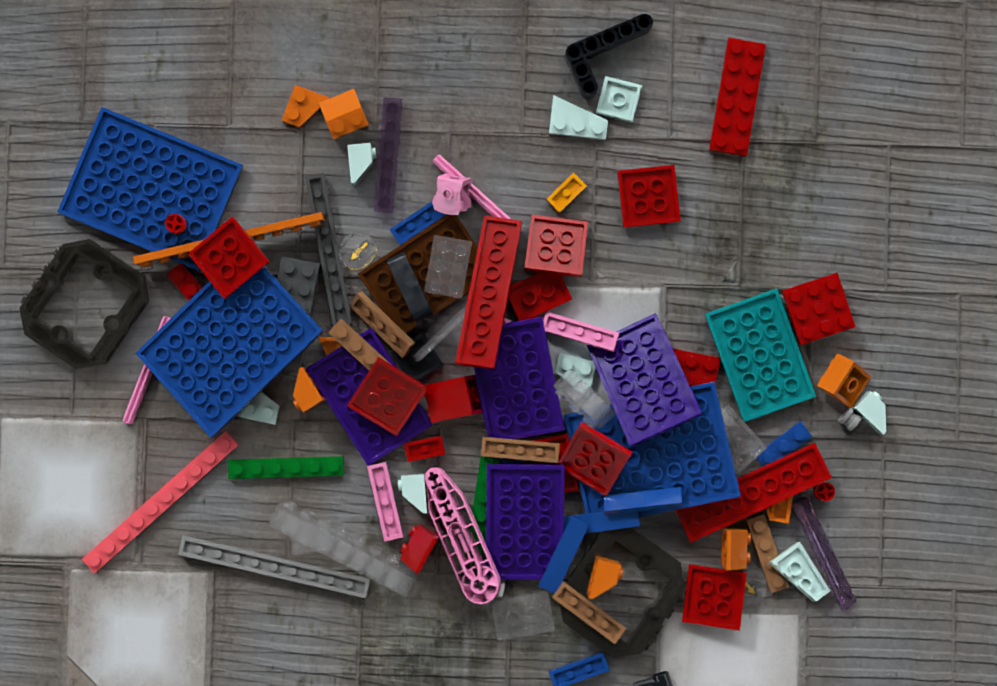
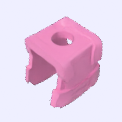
[432,173,472,215]

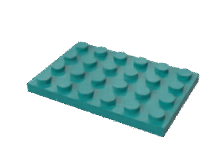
[704,288,816,422]

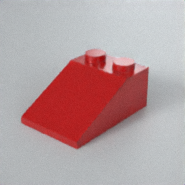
[399,523,439,574]

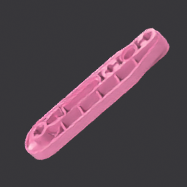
[425,467,501,604]

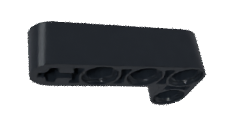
[386,252,437,330]

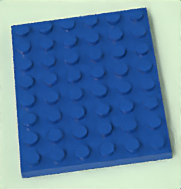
[57,107,244,271]
[135,267,324,438]
[564,381,741,517]

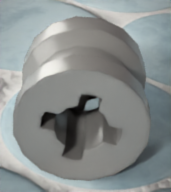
[838,407,862,431]

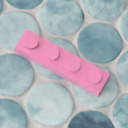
[544,312,620,352]
[367,462,404,542]

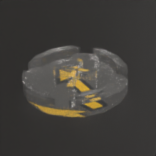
[339,233,377,270]
[737,567,767,605]

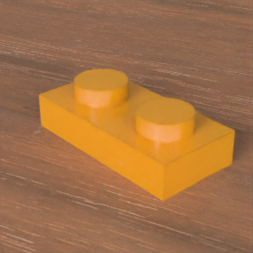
[546,173,587,213]

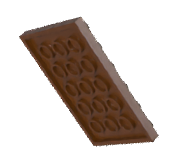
[358,214,478,334]

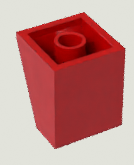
[424,375,483,423]

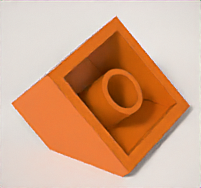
[319,89,369,140]
[817,353,871,408]
[293,367,326,412]
[721,528,751,570]
[587,556,624,599]

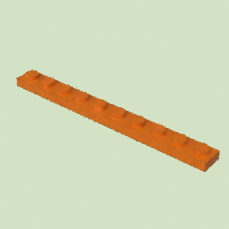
[133,212,325,268]

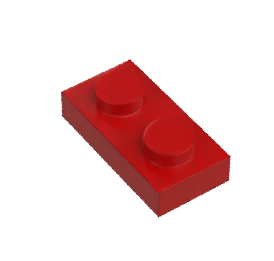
[167,263,203,301]
[404,435,446,462]

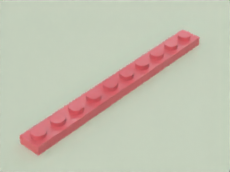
[82,431,239,574]

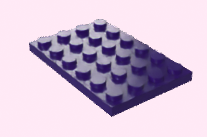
[586,313,703,448]
[474,316,565,439]
[306,327,433,466]
[486,464,565,580]

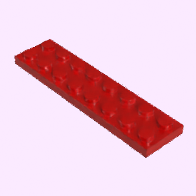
[455,216,522,370]
[675,443,832,543]

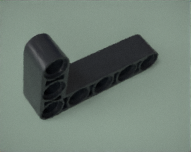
[565,14,653,99]

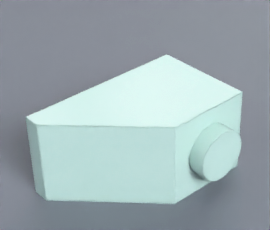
[347,143,377,186]
[852,391,886,435]
[398,474,428,513]

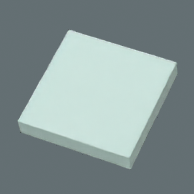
[596,76,642,123]

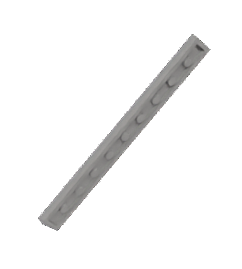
[178,535,370,598]

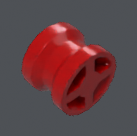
[165,214,187,234]
[813,482,835,501]

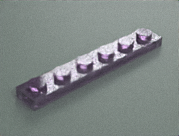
[374,97,403,213]
[792,497,857,611]

